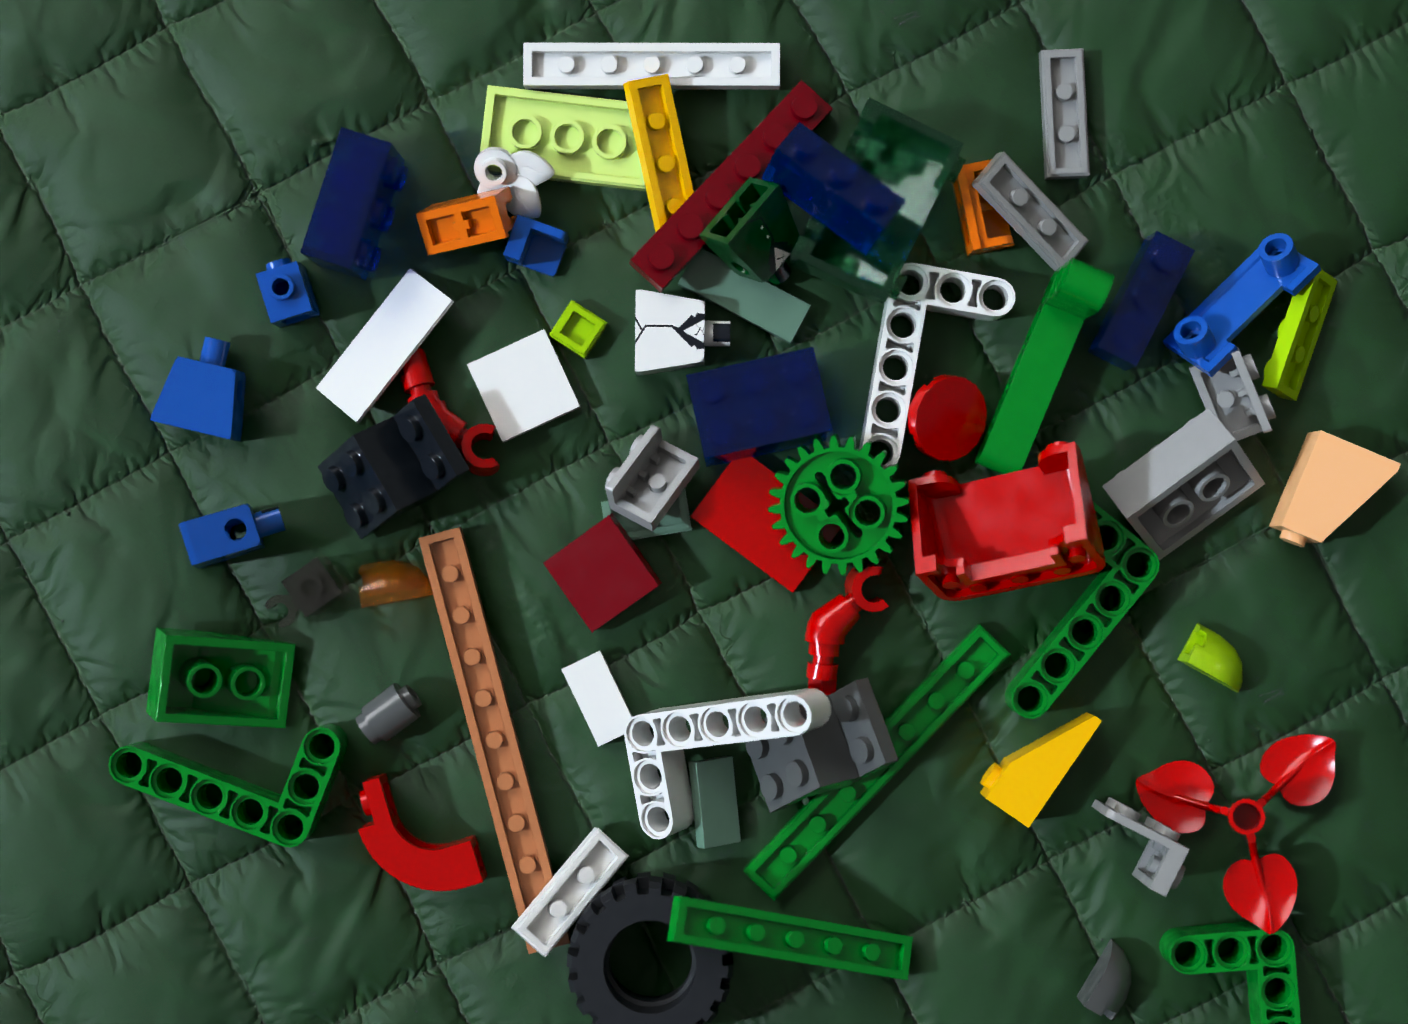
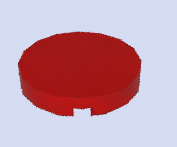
[907,375,987,461]

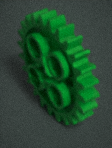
[768,434,910,575]

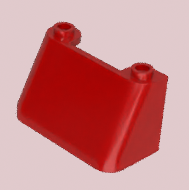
[908,441,1106,601]

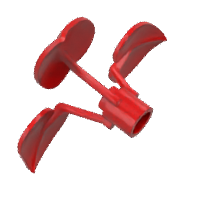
[1136,734,1336,934]

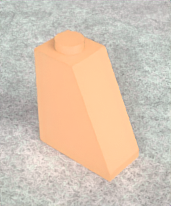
[1269,430,1401,547]

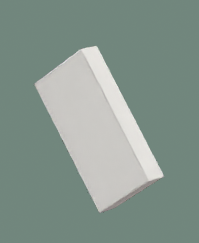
[561,650,633,747]

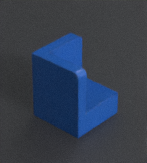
[503,214,569,277]

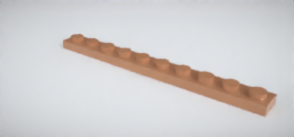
[418,527,571,954]

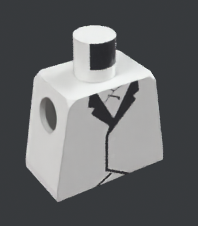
[635,290,730,375]

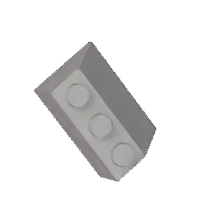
[1102,408,1265,561]

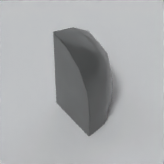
[1076,939,1132,1021]

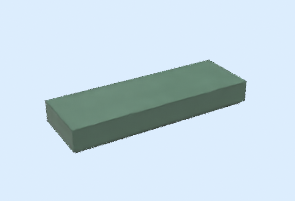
[678,249,811,344]

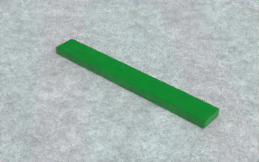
[743,624,1011,901]

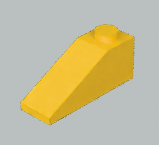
[980,712,1102,828]

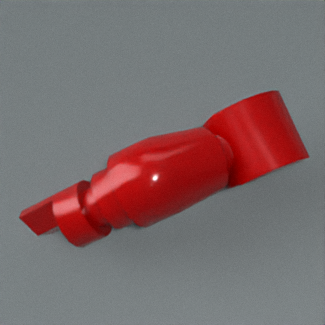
[400,348,500,477]
[805,563,889,696]

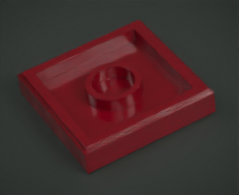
[543,513,662,632]

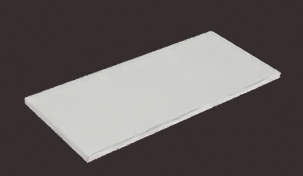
[316,268,454,424]

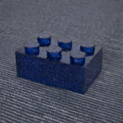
[300,127,408,281]
[686,347,833,467]

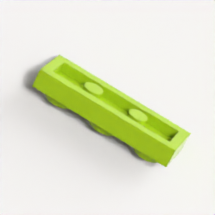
[1262,269,1337,401]

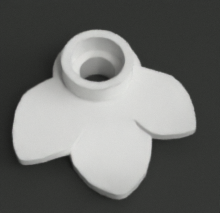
[474,147,555,219]

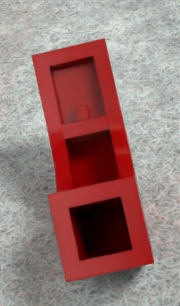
[358,773,488,891]

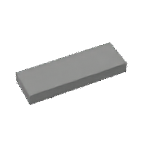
[1039,48,1090,180]
[971,151,1089,271]

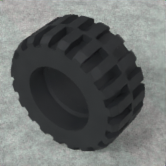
[567,872,734,1024]

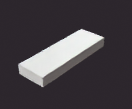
[511,827,629,957]

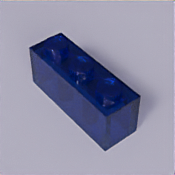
[761,122,906,255]
[1088,231,1195,371]

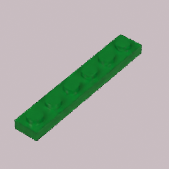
[667,896,913,980]

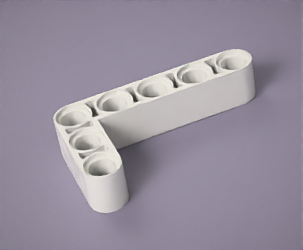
[859,263,1015,467]
[624,688,831,840]

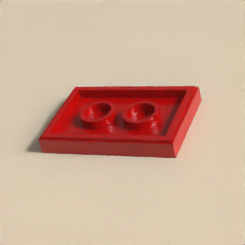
[690,448,841,593]

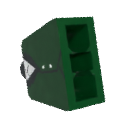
[699,177,800,285]

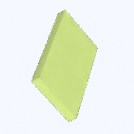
[480,85,646,191]

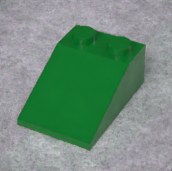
[146,627,296,728]

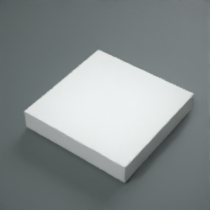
[467,329,581,443]

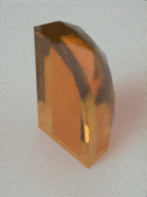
[359,560,433,608]

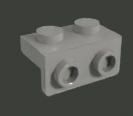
[1189,347,1276,441]
[605,424,700,531]

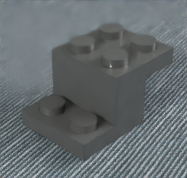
[745,678,898,813]

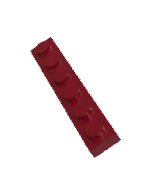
[629,80,833,293]

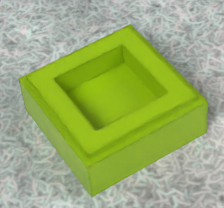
[549,300,608,359]

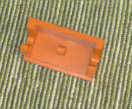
[950,159,1014,256]
[415,186,517,255]

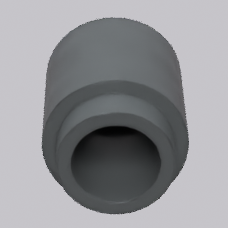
[355,683,422,745]

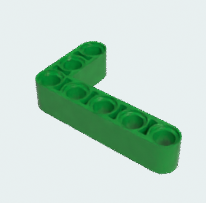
[975,258,1114,474]
[1005,502,1160,719]
[108,723,348,848]
[1159,921,1301,1024]

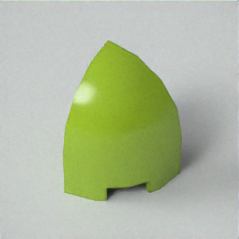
[1177,623,1243,692]

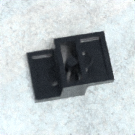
[318,394,469,539]

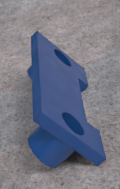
[1163,233,1321,378]

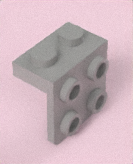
[1091,797,1190,897]

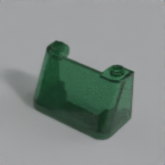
[789,97,966,304]

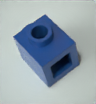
[256,258,320,328]

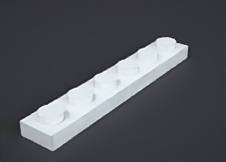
[523,43,780,90]

